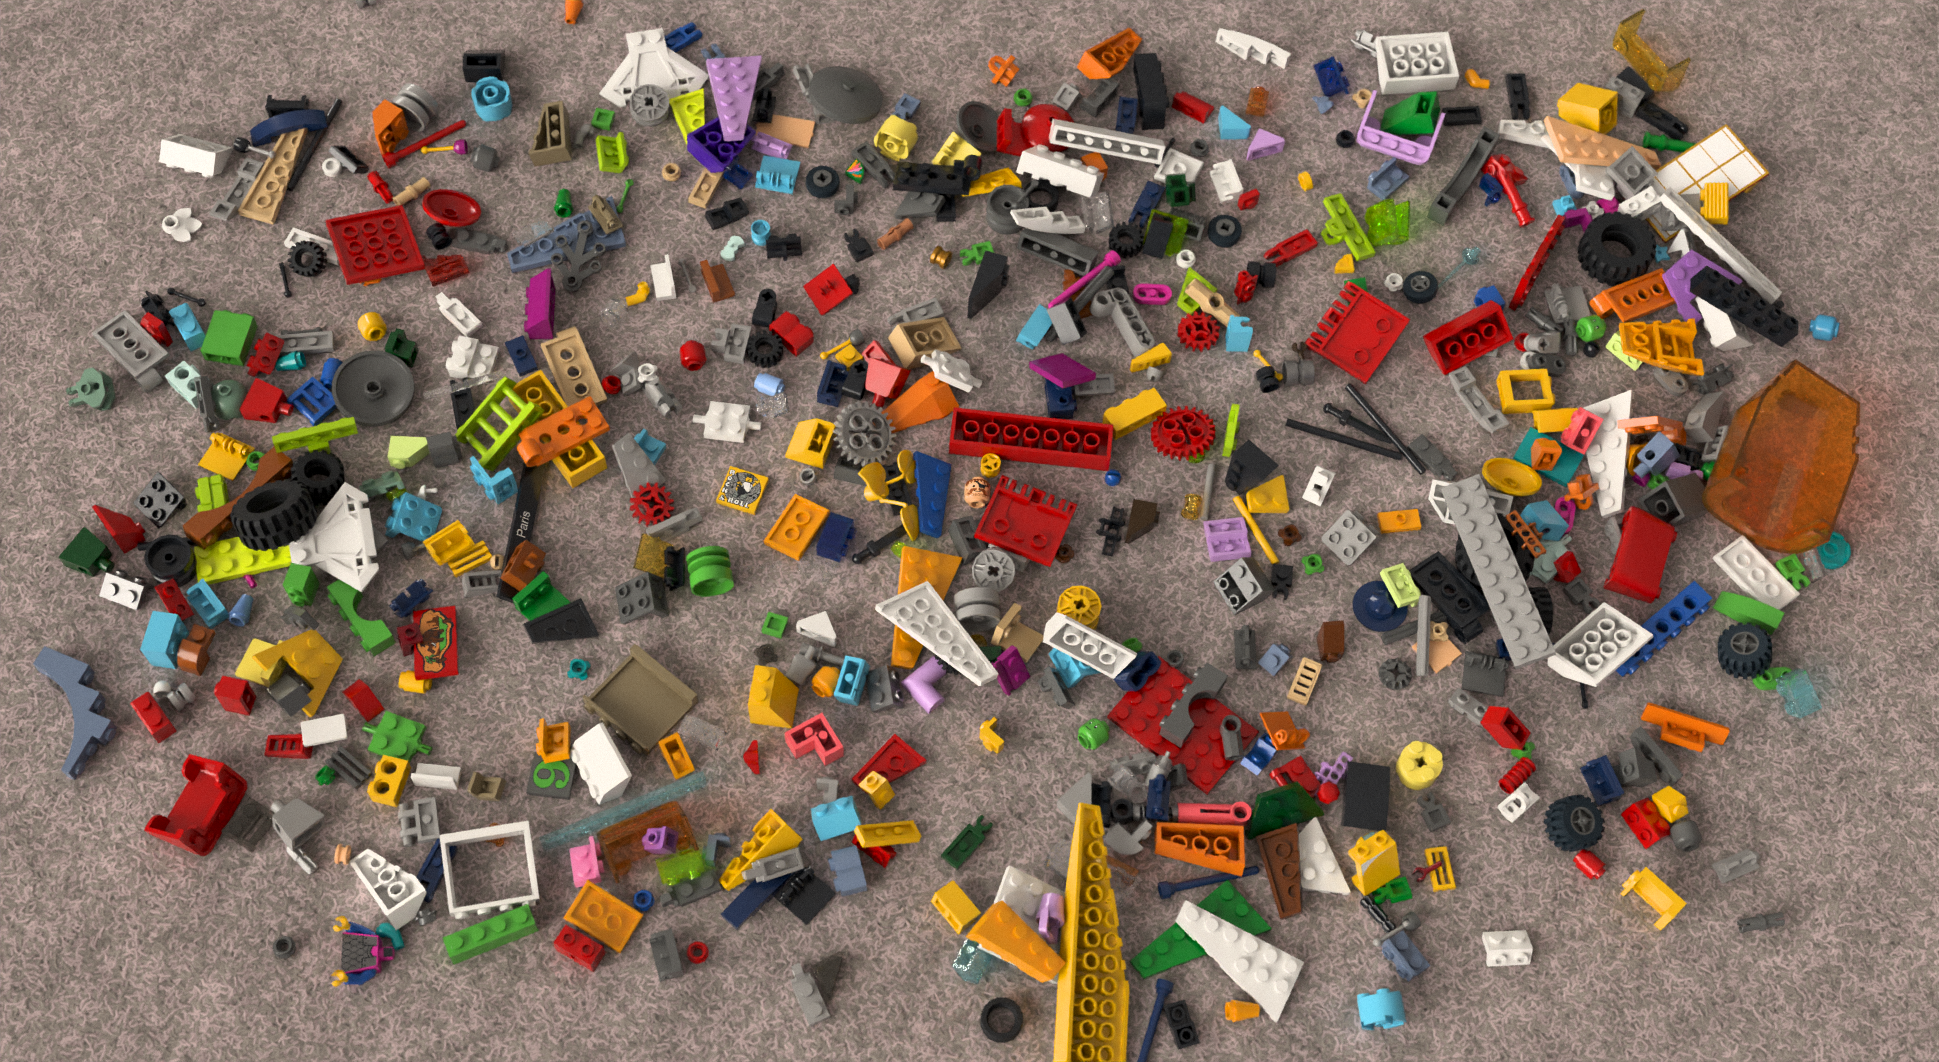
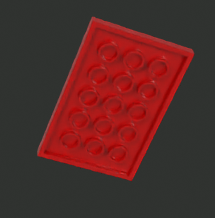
[1107,656,1259,795]

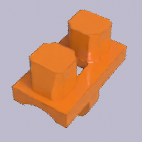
[988,55,1020,87]
[1564,474,1599,510]

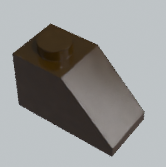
[1125,499,1160,544]

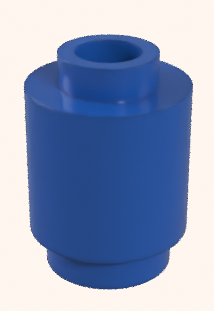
[320,358,343,389]

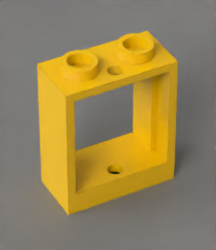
[1496,369,1555,414]

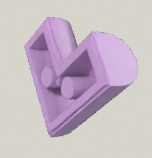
[901,656,946,714]

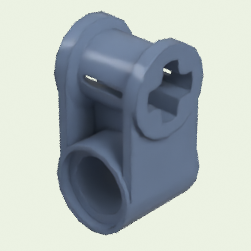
[1559,165,1585,199]

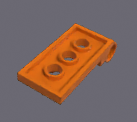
[1589,268,1676,323]
[517,396,610,467]
[1617,416,1687,446]

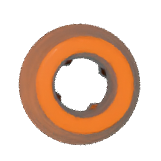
[565,0,583,24]

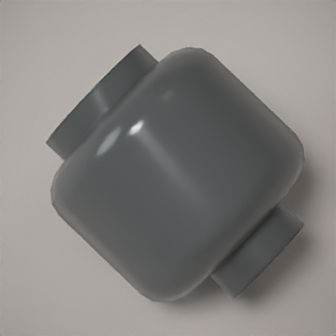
[470,145,500,172]
[1670,818,1702,852]

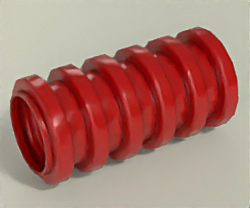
[1498,757,1536,794]

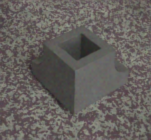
[1612,747,1657,788]

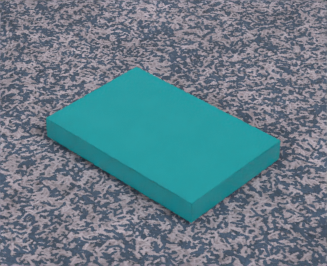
[1512,427,1584,487]

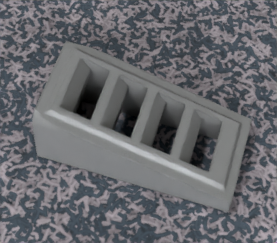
[1701,425,1730,466]
[462,570,502,598]

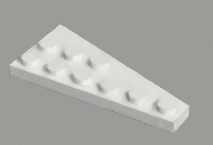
[1583,390,1634,518]
[875,581,999,686]
[1175,900,1304,1022]

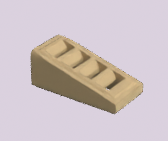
[1287,657,1322,706]

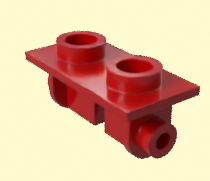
[1234,270,1258,305]
[155,578,194,622]
[852,834,897,868]

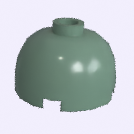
[211,380,248,420]

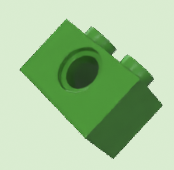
[283,563,320,607]

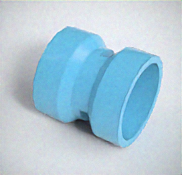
[751,220,771,246]

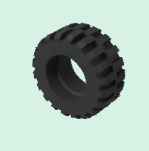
[1577,212,1657,287]
[231,480,318,551]
[1455,513,1536,592]

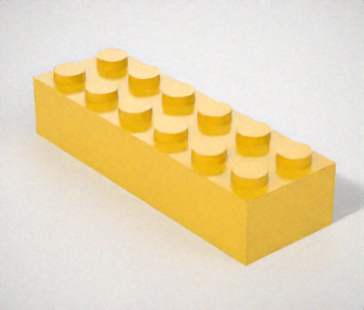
[508,369,607,489]

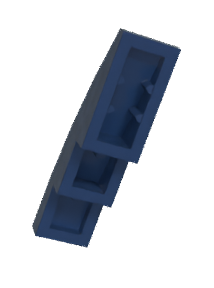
[721,871,797,931]

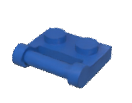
[287,377,337,426]

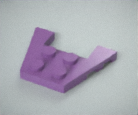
[1662,249,1742,323]

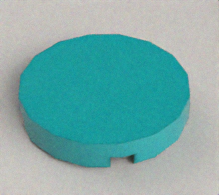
[1809,531,1851,569]

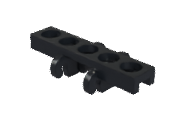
[1096,506,1125,557]

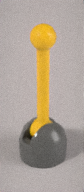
[820,328,865,359]

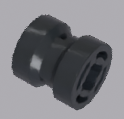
[426,223,452,250]
[1255,366,1280,393]

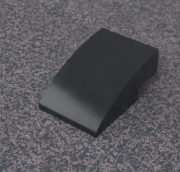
[1341,761,1390,832]

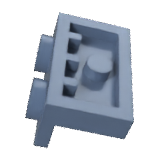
[1367,157,1410,201]
[1381,930,1431,982]

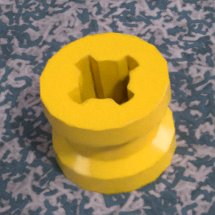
[980,453,1001,478]

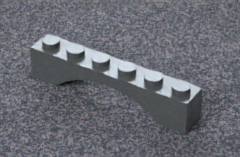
[1427,126,1501,226]

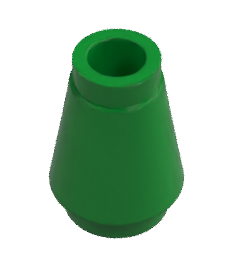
[554,189,573,218]

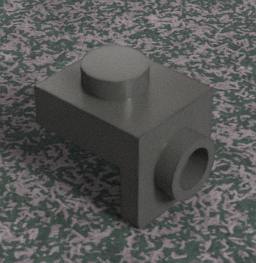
[834,184,858,215]

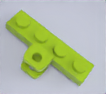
[1321,193,1376,262]
[272,417,358,454]

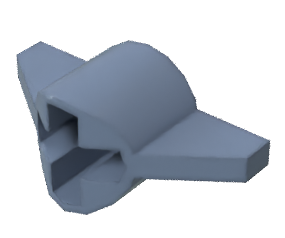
[1312,96,1334,114]

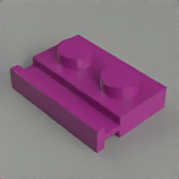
[991,645,1031,696]

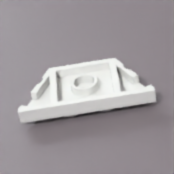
[1299,817,1351,895]

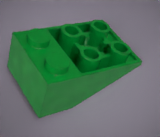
[1379,91,1441,135]

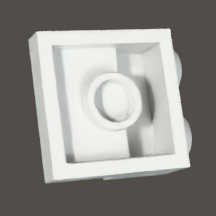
[446,336,500,384]

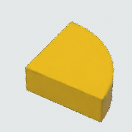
[1334,254,1355,274]

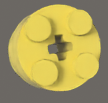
[874,115,918,161]
[1395,741,1443,790]

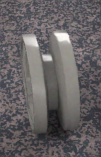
[630,84,670,127]
[972,547,1016,592]

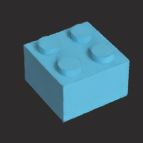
[140,611,189,669]

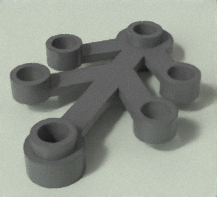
[551,220,606,292]

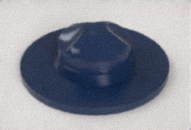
[1352,581,1408,632]

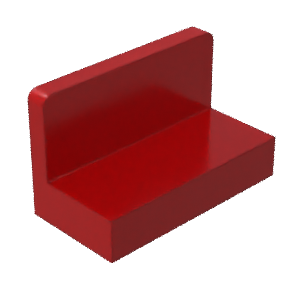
[1171,91,1214,124]

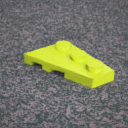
[669,88,705,145]

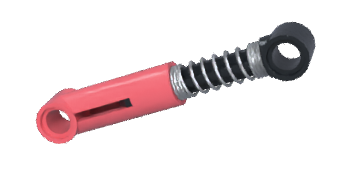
[1110,798,1252,827]

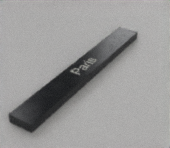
[496,462,546,603]

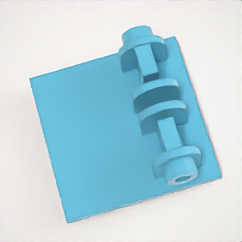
[755,155,801,194]

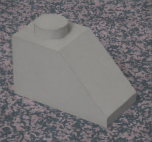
[1056,772,1092,825]

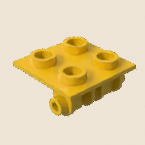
[198,432,255,481]

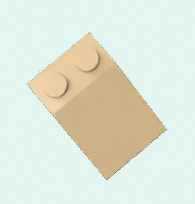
[888,317,961,369]

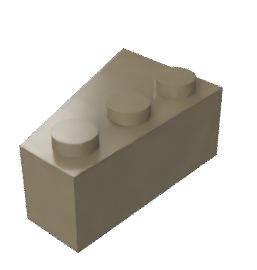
[529,101,572,166]

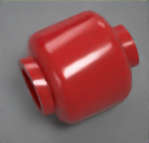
[679,340,706,371]

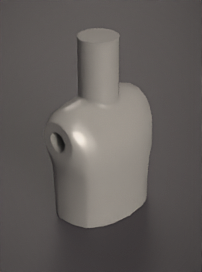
[785,645,818,686]

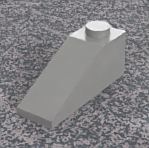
[1684,391,1726,444]

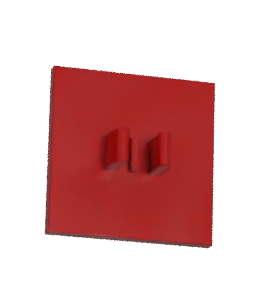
[803,263,853,316]

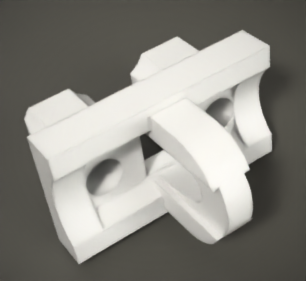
[1302,465,1336,506]
[1497,782,1540,823]

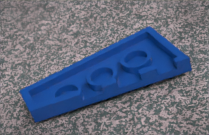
[913,451,952,538]

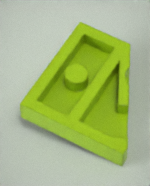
[1177,267,1218,316]

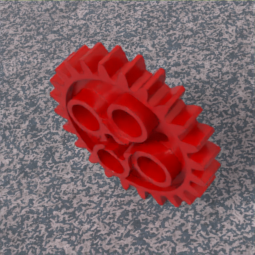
[1151,406,1216,461]

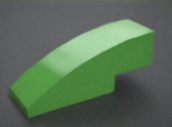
[1713,591,1784,635]

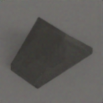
[811,951,844,1000]

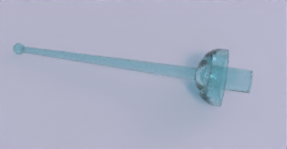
[1438,246,1481,289]

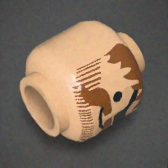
[964,477,991,508]

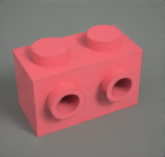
[1561,407,1604,454]

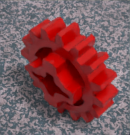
[1177,311,1220,352]
[629,482,674,527]

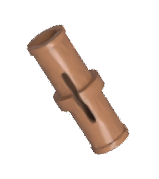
[877,218,914,250]

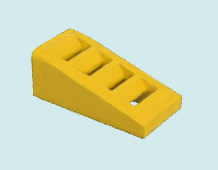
[1130,343,1172,373]

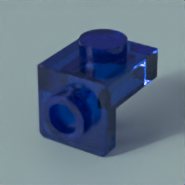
[723,155,753,190]
[1479,173,1504,207]

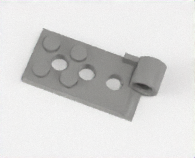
[92,310,170,393]

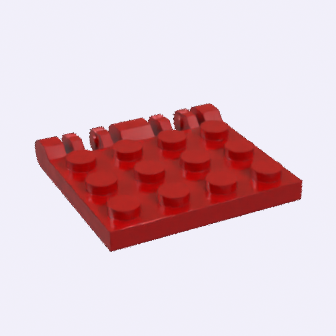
[1305,281,1410,385]
[974,475,1078,567]

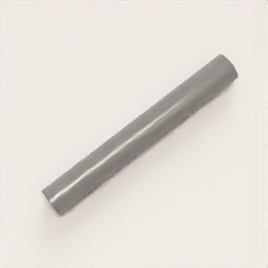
[1200,464,1216,520]

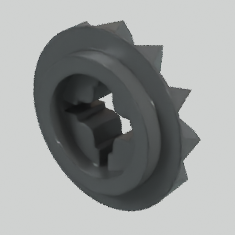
[1379,658,1413,690]

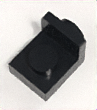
[1106,265,1129,294]

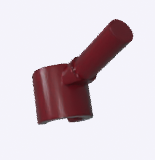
[1412,861,1442,882]

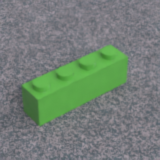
[443,904,538,965]

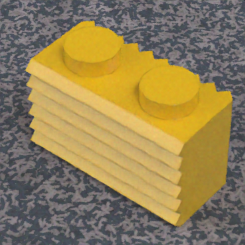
[1700,182,1729,224]

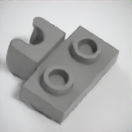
[711,324,752,364]

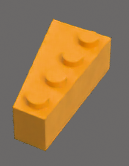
[966,900,1066,982]

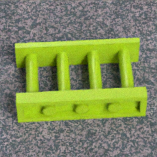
[454,376,545,472]

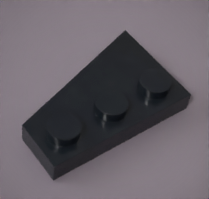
[523,598,599,644]

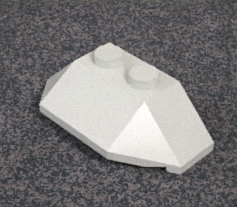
[1428,479,1513,525]

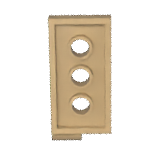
[540,326,607,407]

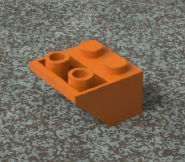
[372,99,409,155]

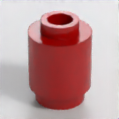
[1573,849,1606,880]

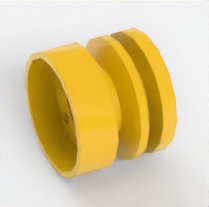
[1056,585,1101,631]

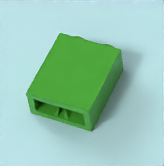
[200,310,258,366]

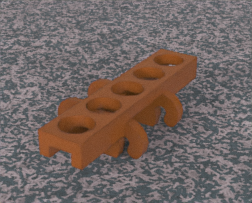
[1506,510,1546,559]

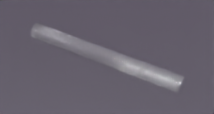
[423,370,503,401]

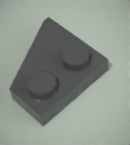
[894,191,946,220]

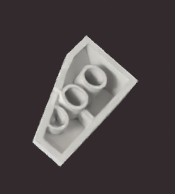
[349,849,427,930]

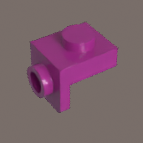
[1562,208,1593,232]

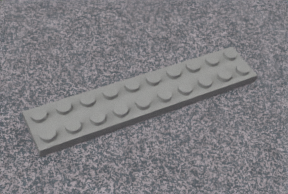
[1441,474,1556,669]

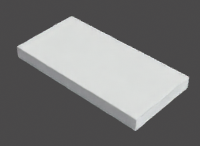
[1712,535,1800,610]

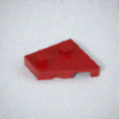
[140,312,173,347]

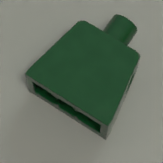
[58,527,115,577]

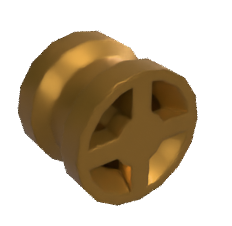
[930,245,953,269]

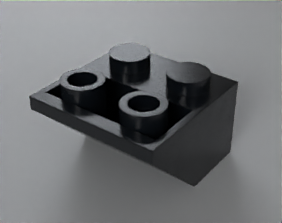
[462,50,505,82]

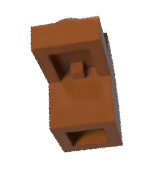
[177,624,216,676]

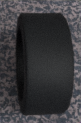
[1024,179,1059,212]
[981,997,1023,1043]

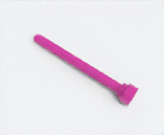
[1048,250,1121,308]

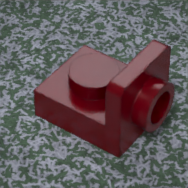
[397,623,423,657]

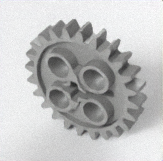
[833,401,896,467]

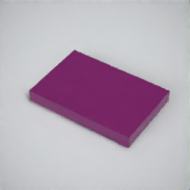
[1029,353,1096,388]

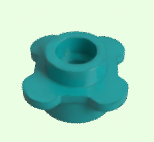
[567,659,591,681]

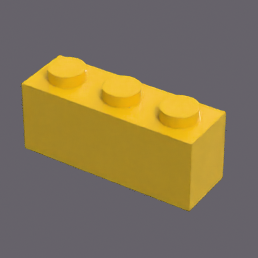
[1102,388,1167,440]

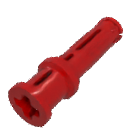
[1498,171,1535,228]

